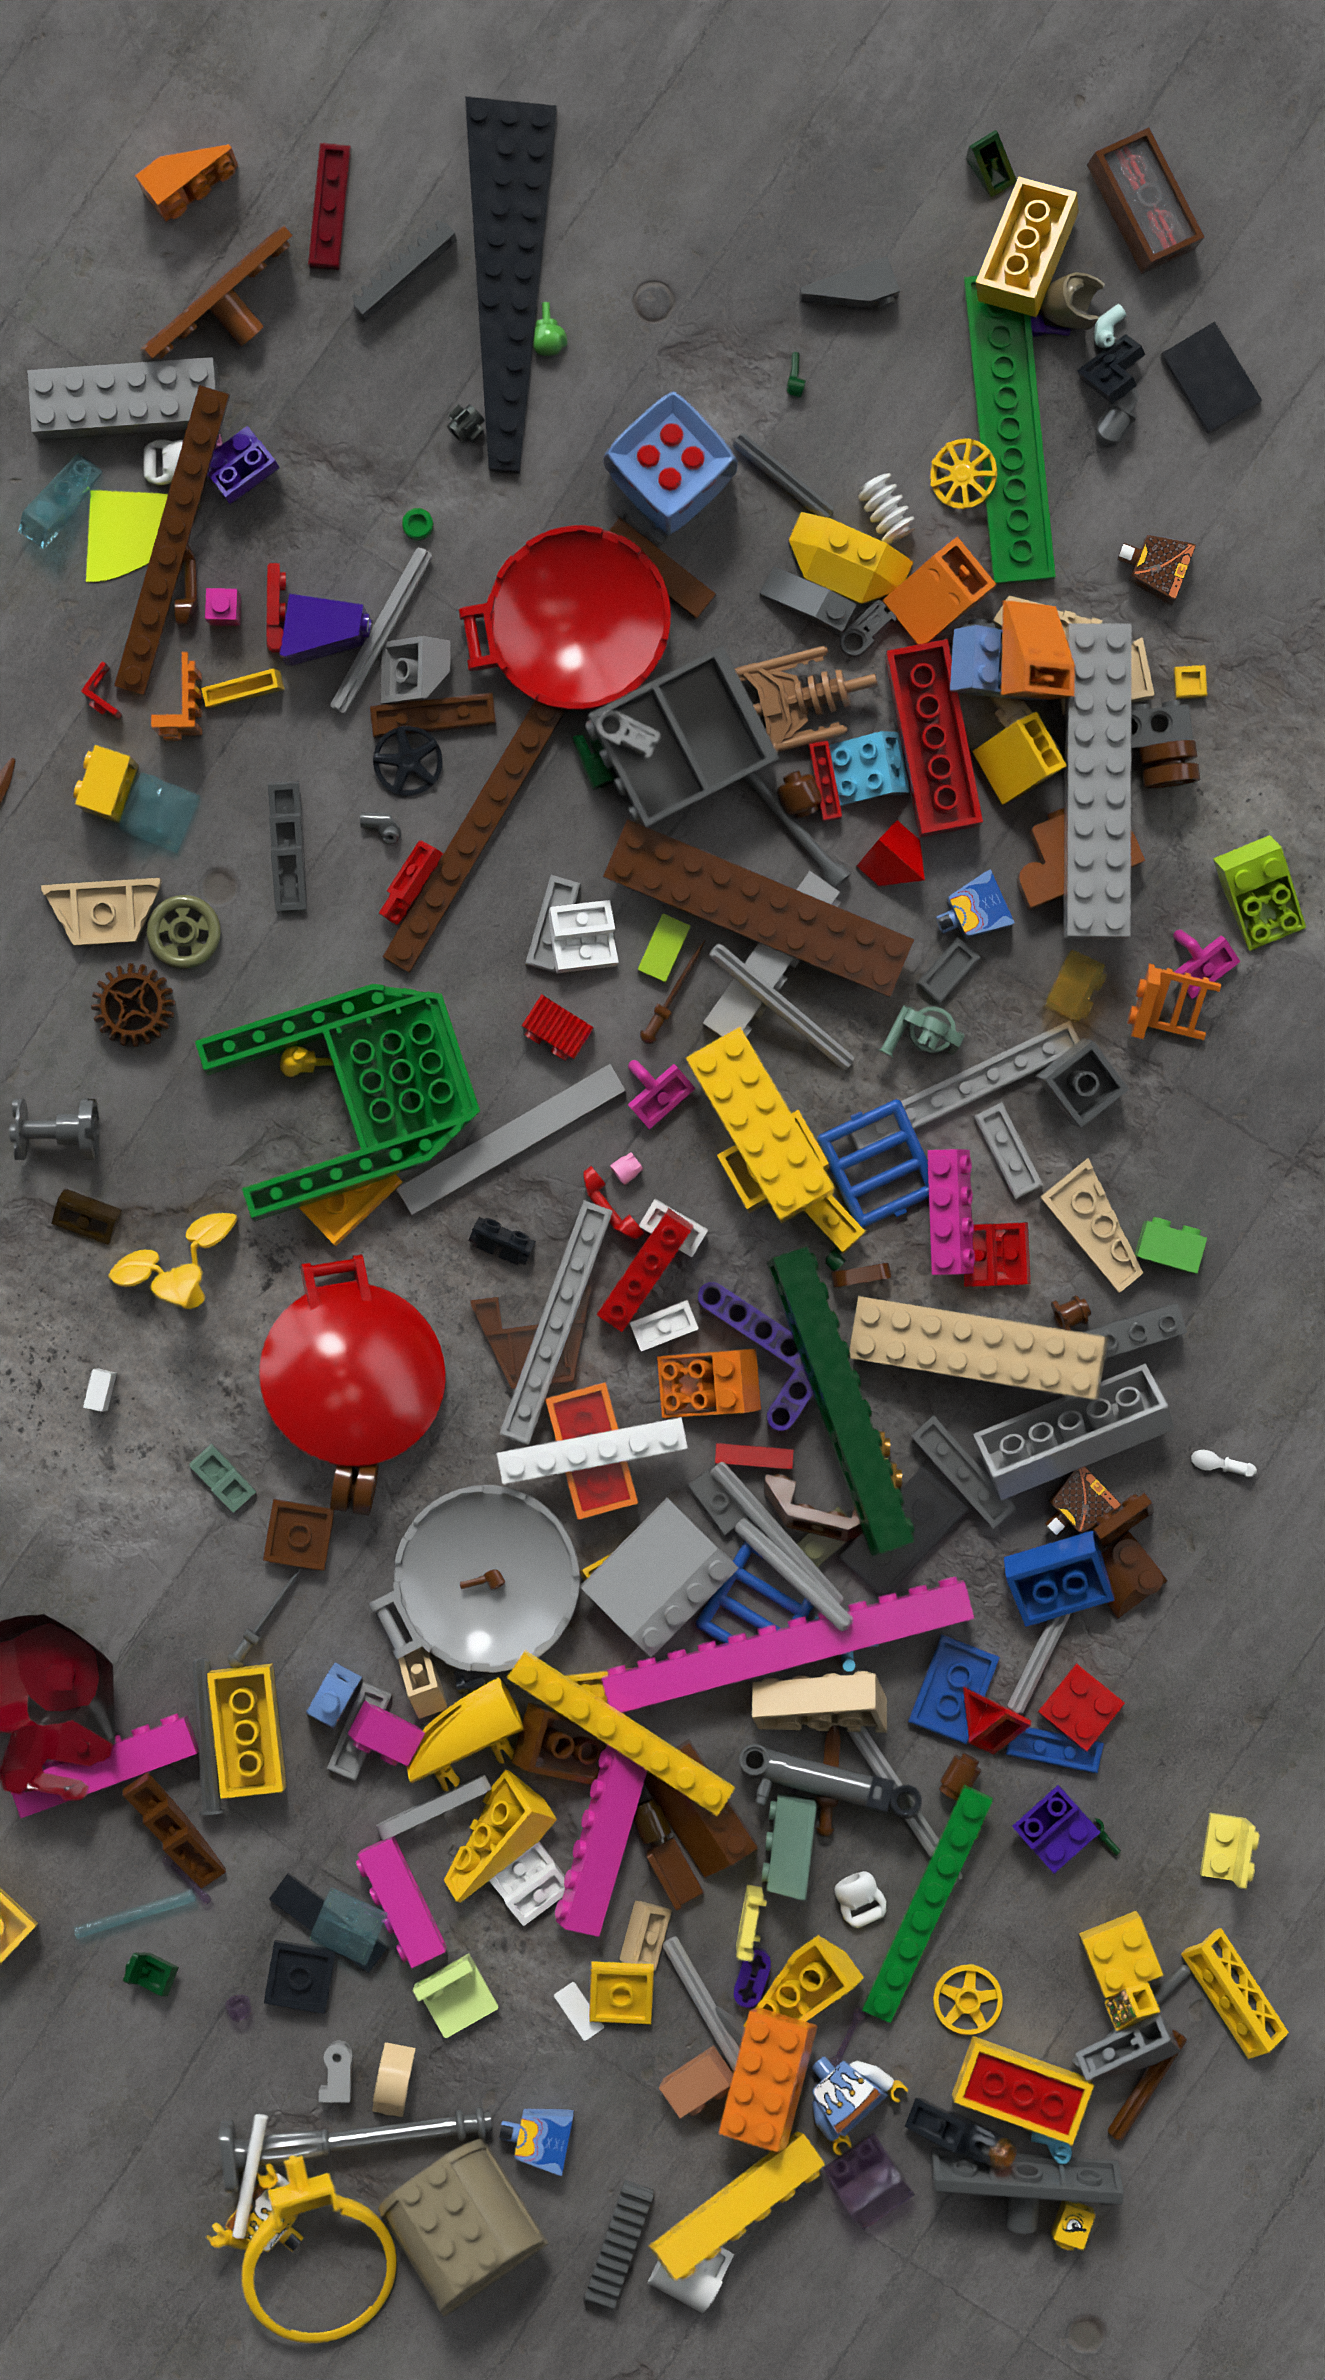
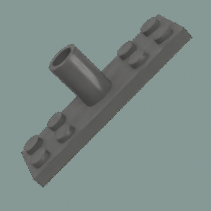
[931,2147,1124,2234]

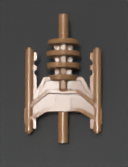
[735,646,878,753]

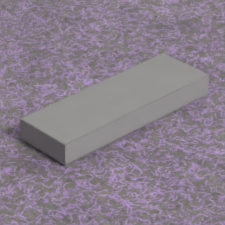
[525,875,581,973]
[974,1102,1043,1199]
[327,1682,392,1781]

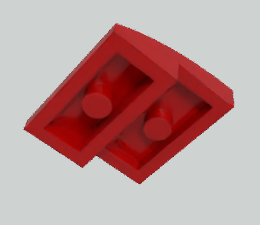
[964,1222,1031,1287]

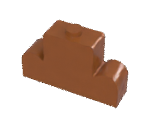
[1017,808,1145,910]

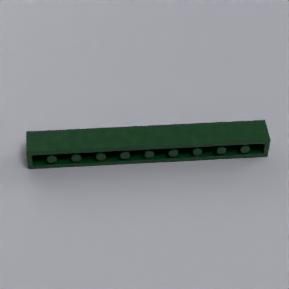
[766,1246,915,1557]

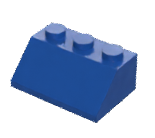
[1004,1530,1115,1627]

